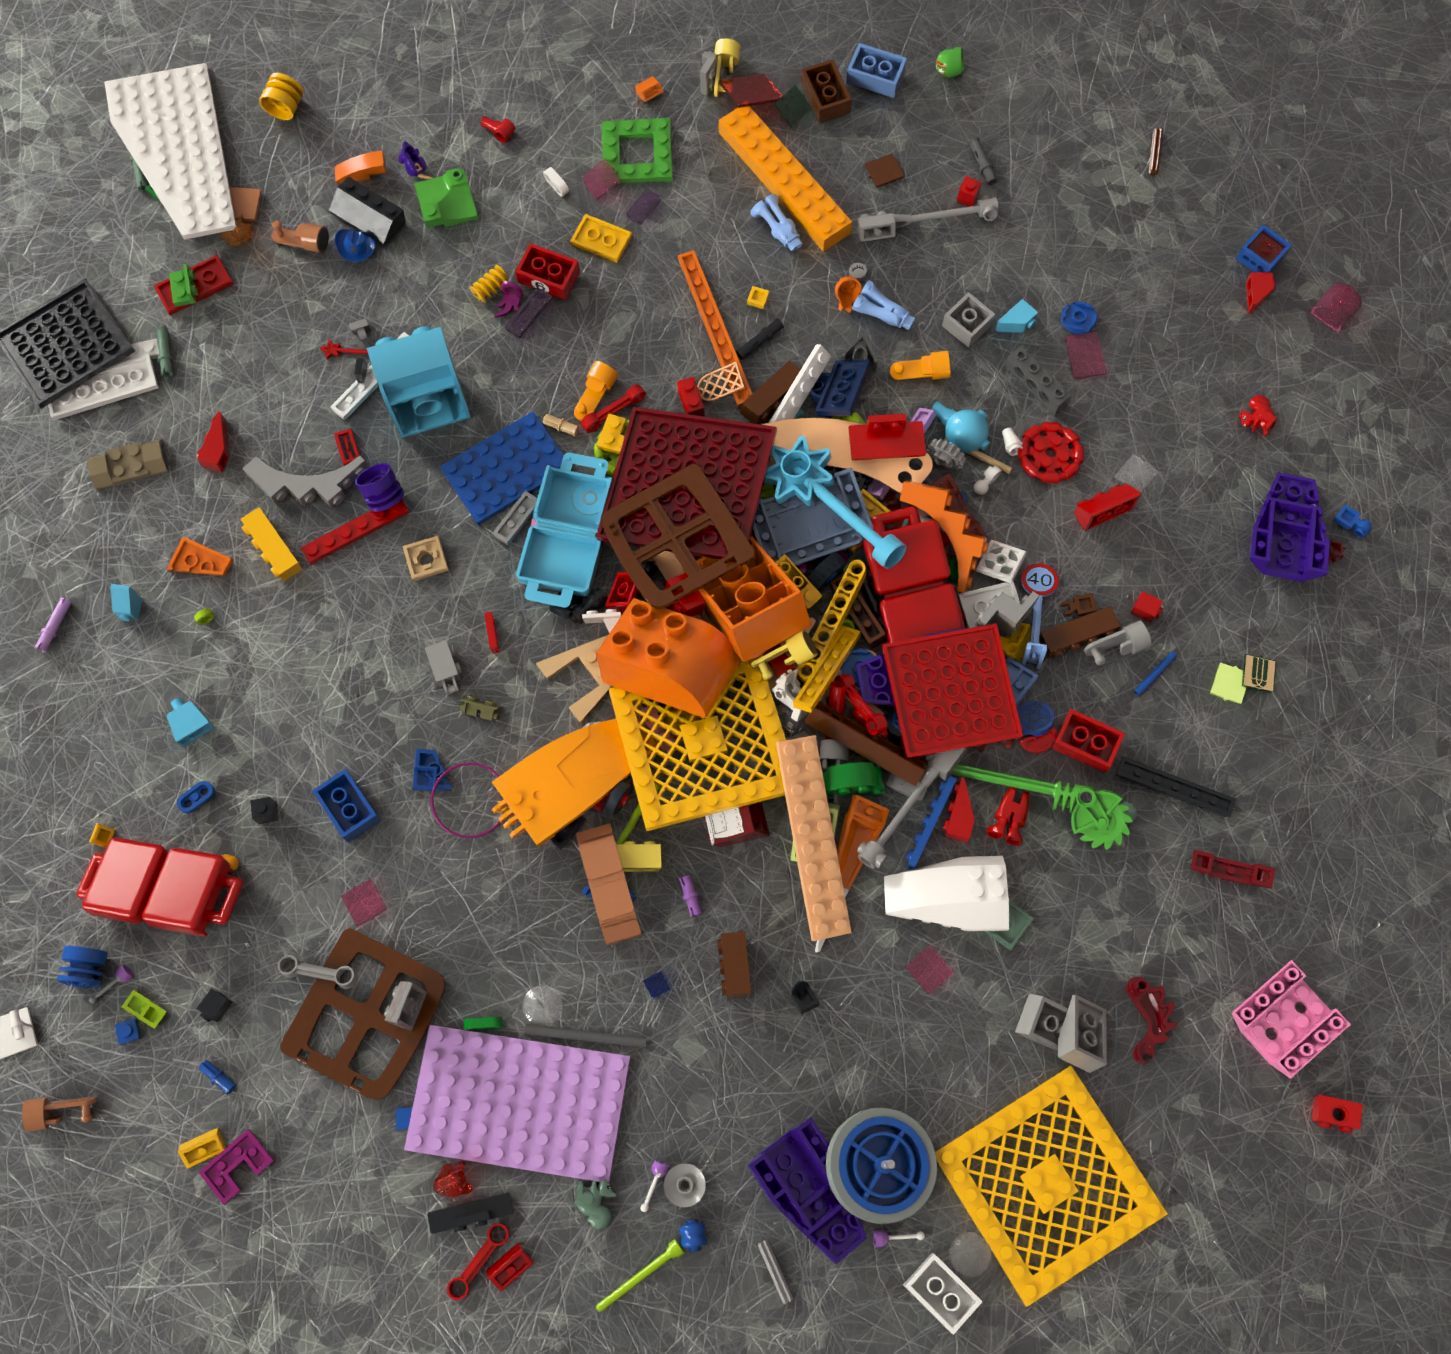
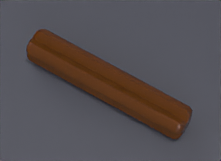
[1149,128,1163,175]

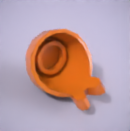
[835,276,862,313]

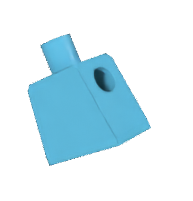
[167,698,214,747]

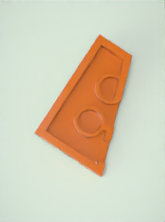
[166,536,233,576]

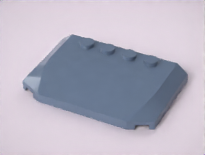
[753,467,874,567]

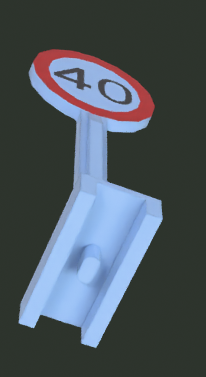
[1021,563,1059,670]

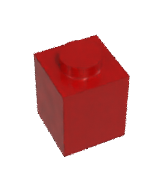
[956,176,982,207]
[1131,591,1163,623]

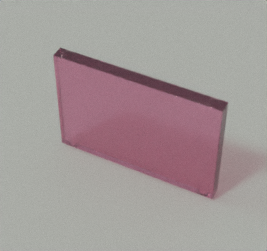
[1065,332,1106,379]

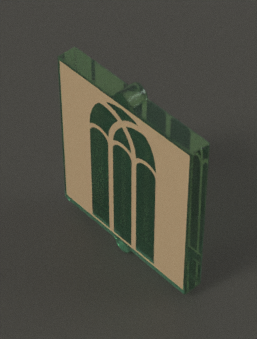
[1242,654,1276,693]

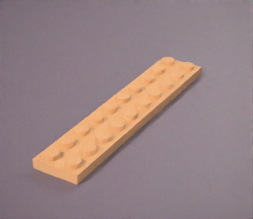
[776,735,852,941]

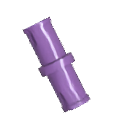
[679,875,703,917]

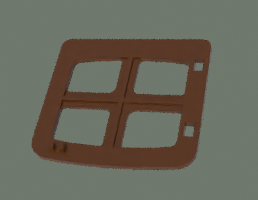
[601,464,755,608]
[280,928,445,1100]

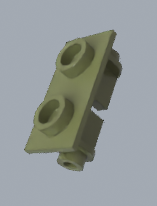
[460,695,502,721]

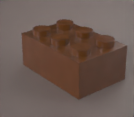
[801,59,852,123]
[717,931,751,1000]

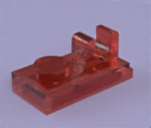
[881,492,902,530]

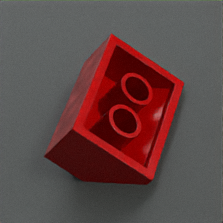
[1074,483,1142,532]

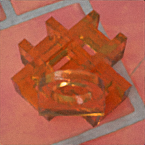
[219,215,253,245]

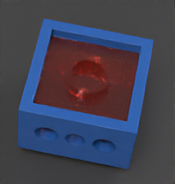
[1236,224,1292,273]

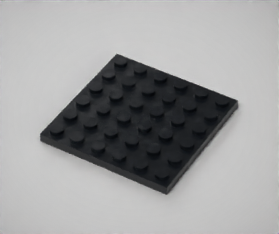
[0,278,135,409]

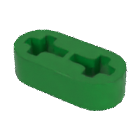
[464,1017,503,1031]

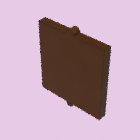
[865,153,904,188]

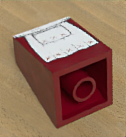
[703,801,770,847]

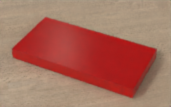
[154,255,233,315]

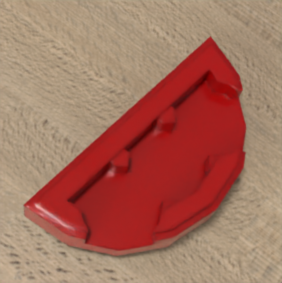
[1019,727,1057,754]

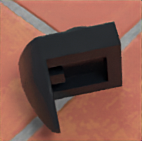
[791,981,819,1014]

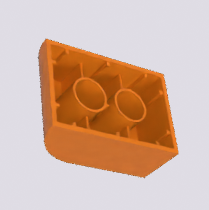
[683,536,812,662]
[596,598,741,718]

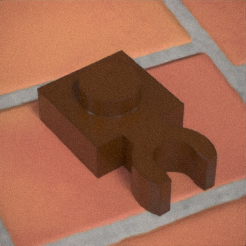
[1061,593,1097,617]

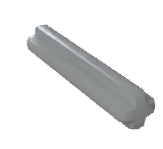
[758,1240,793,1304]

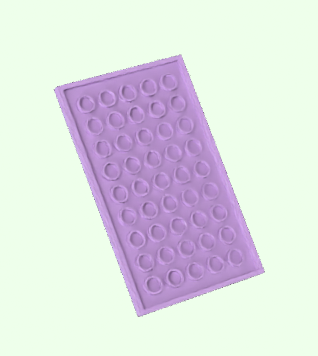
[404,1025,631,1182]

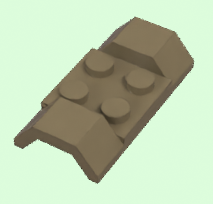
[87,439,168,490]

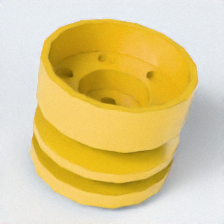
[259,73,304,120]

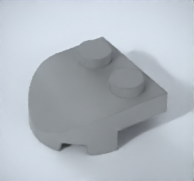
[700,51,717,96]

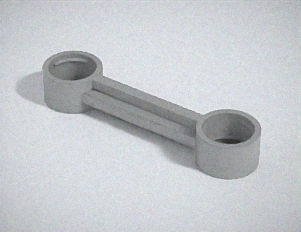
[278,955,357,989]

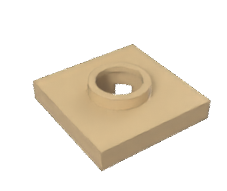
[402,536,449,582]

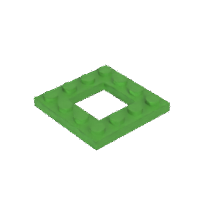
[602,118,673,184]

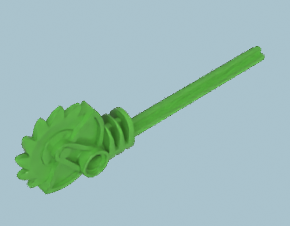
[951,764,1133,850]

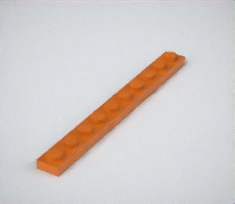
[678,250,752,408]

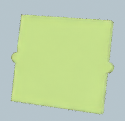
[1210,662,1247,704]

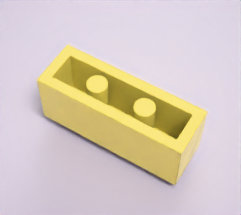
[615,841,661,872]

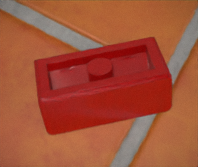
[486,1243,534,1292]

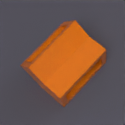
[635,76,663,102]

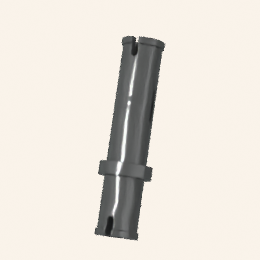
[969,137,998,186]

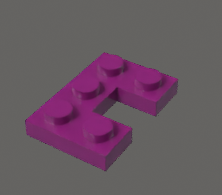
[198,1129,275,1205]

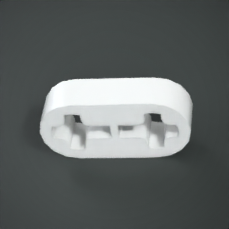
[543,167,569,197]

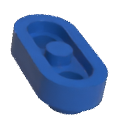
[177,781,215,814]

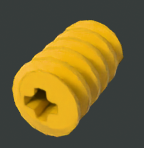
[469,265,508,303]

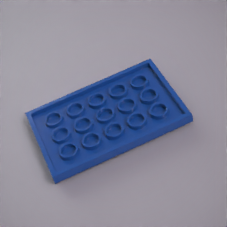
[439,411,572,525]

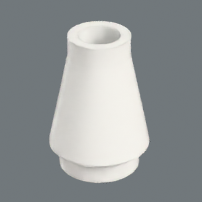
[1002,428,1023,456]

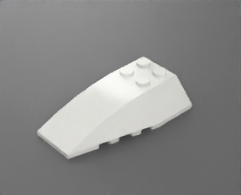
[884,856,1009,931]

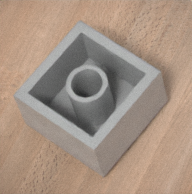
[942,292,996,348]

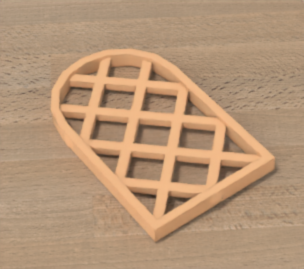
[697,362,745,402]

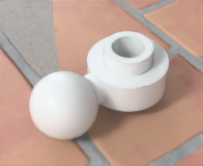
[974,466,1002,495]

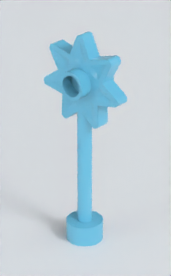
[764,436,907,569]

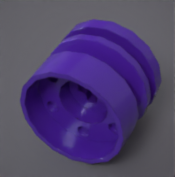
[355,463,405,512]

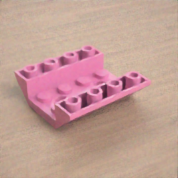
[1232,960,1351,1078]

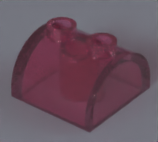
[1309,283,1362,333]

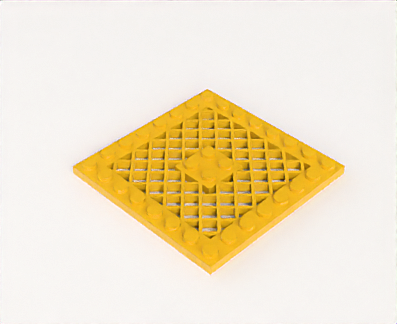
[608,657,786,831]
[935,1066,1168,1307]

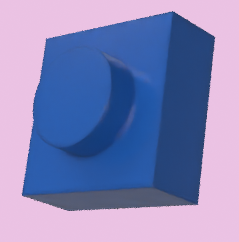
[115,1018,141,1045]

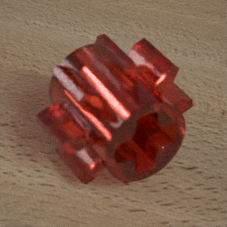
[1329,538,1346,563]

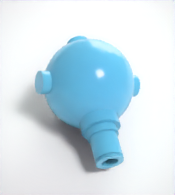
[930,401,990,453]

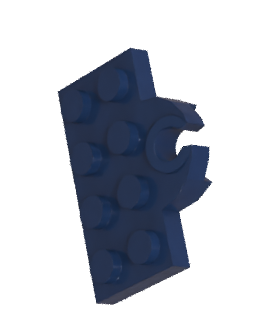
[809,360,871,416]

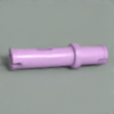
[34,597,72,653]

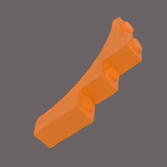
[900,481,989,593]

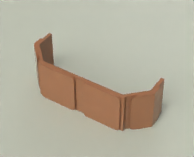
[576,823,642,946]

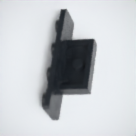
[427,1193,514,1234]

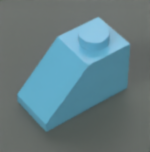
[995,299,1038,333]
[110,584,143,621]

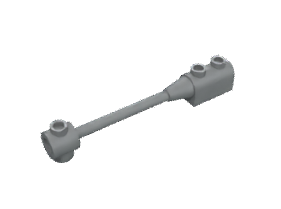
[857,195,999,242]
[857,748,968,869]

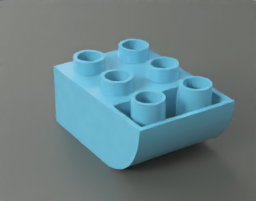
[367,326,471,438]

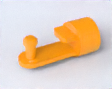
[890,350,951,380]
[574,361,618,422]

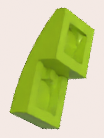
[122,990,167,1029]

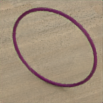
[431,762,504,838]

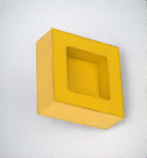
[747,286,769,309]

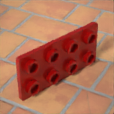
[848,413,926,461]

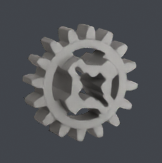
[926,439,966,471]

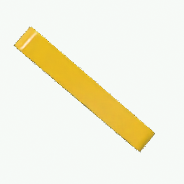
[798,560,867,683]

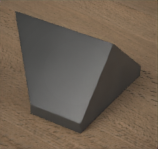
[841,331,878,371]

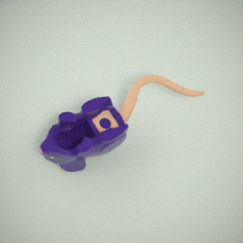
[399,141,432,179]

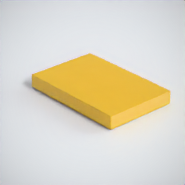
[570,214,633,264]

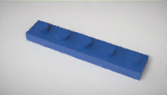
[905,776,957,869]

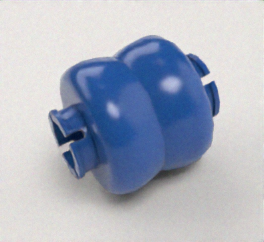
[679,1219,707,1252]

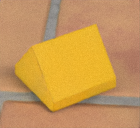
[89,823,115,848]

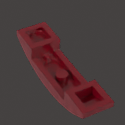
[1190,850,1276,888]

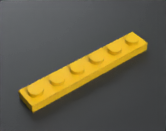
[793,626,861,713]

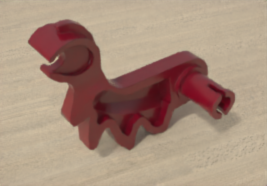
[1125,977,1178,1065]

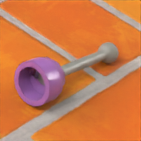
[89,964,134,1004]

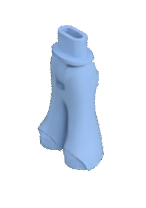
[852,280,915,330]

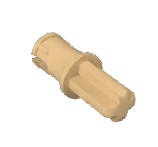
[543,414,579,437]

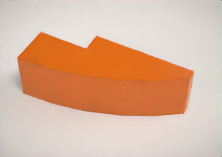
[335,151,386,183]

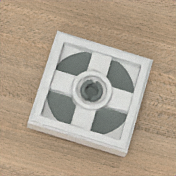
[976,540,1026,584]

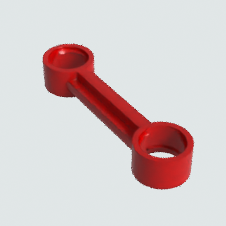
[580,384,646,433]
[834,673,887,735]
[447,1223,510,1300]

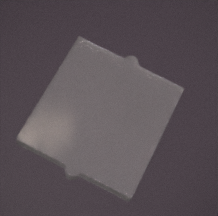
[1113,454,1158,493]

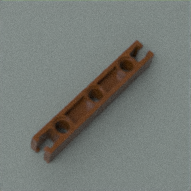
[804,701,928,787]

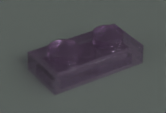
[626,188,661,225]

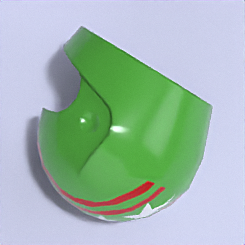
[936,46,964,78]

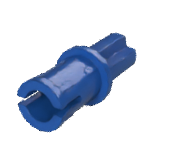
[199,1060,236,1095]

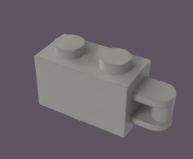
[425,640,462,695]

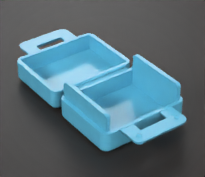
[516,453,613,608]

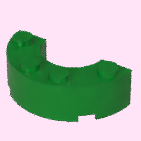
[823,762,885,798]

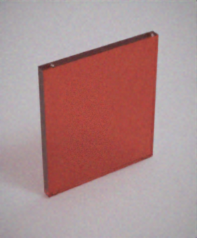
[719,74,784,108]

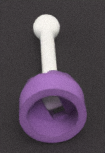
[641,1160,670,1212]
[873,1229,925,1248]

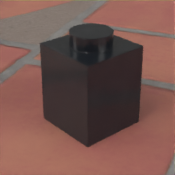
[250,797,278,824]
[196,988,233,1022]

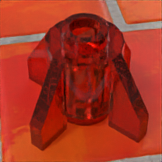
[433,1160,473,1198]

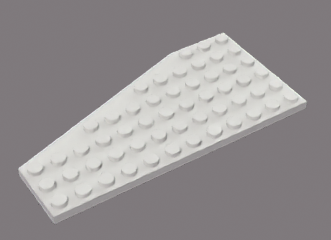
[105,63,237,240]

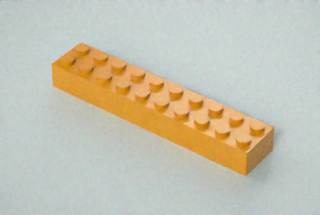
[718,103,852,252]

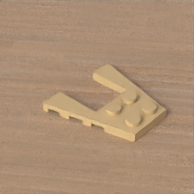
[536,635,612,724]

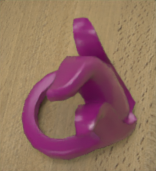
[494,281,522,318]

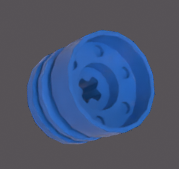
[57,946,108,989]

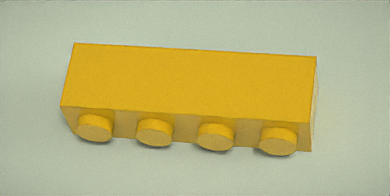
[240,507,303,581]

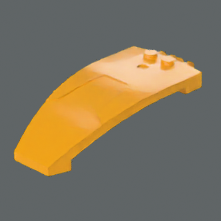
[492,716,657,848]

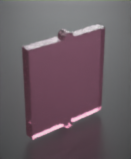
[581,158,620,200]
[341,879,386,926]
[905,946,954,995]

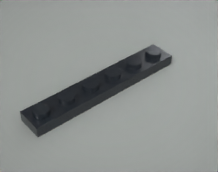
[1115,756,1236,818]

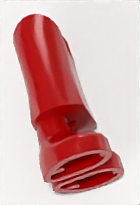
[986,787,1029,846]

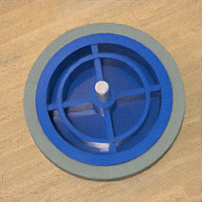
[826,1108,937,1224]

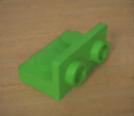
[169,264,198,307]

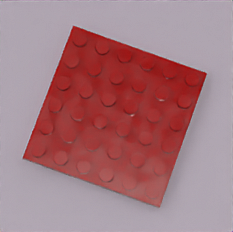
[882,623,1023,759]

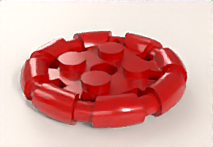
[1018,422,1084,484]

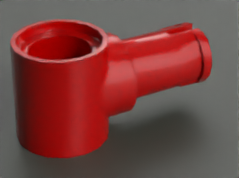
[481,116,516,143]

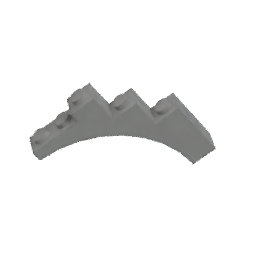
[242,456,368,509]

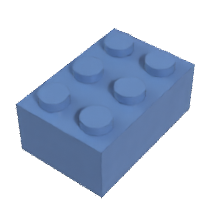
[846,43,907,98]

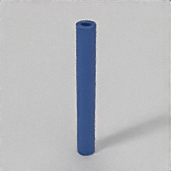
[1134,651,1177,696]

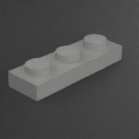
[492,491,537,545]

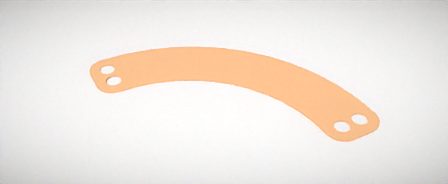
[762,418,933,493]

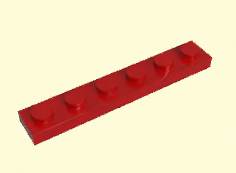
[300,499,409,565]

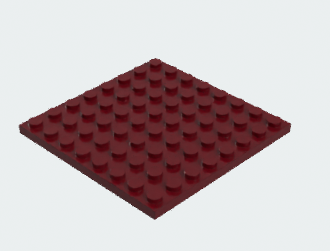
[596,407,777,562]

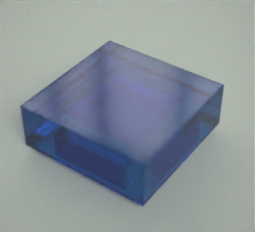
[643,971,671,999]

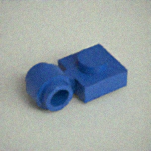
[1333,504,1372,538]

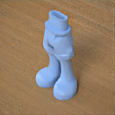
[750,194,803,252]

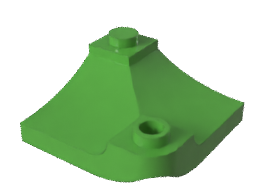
[414,168,478,228]

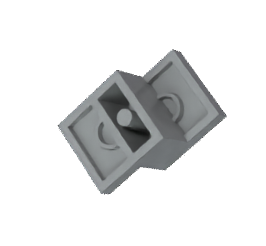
[975,591,1039,637]

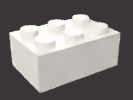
[903,1253,983,1335]

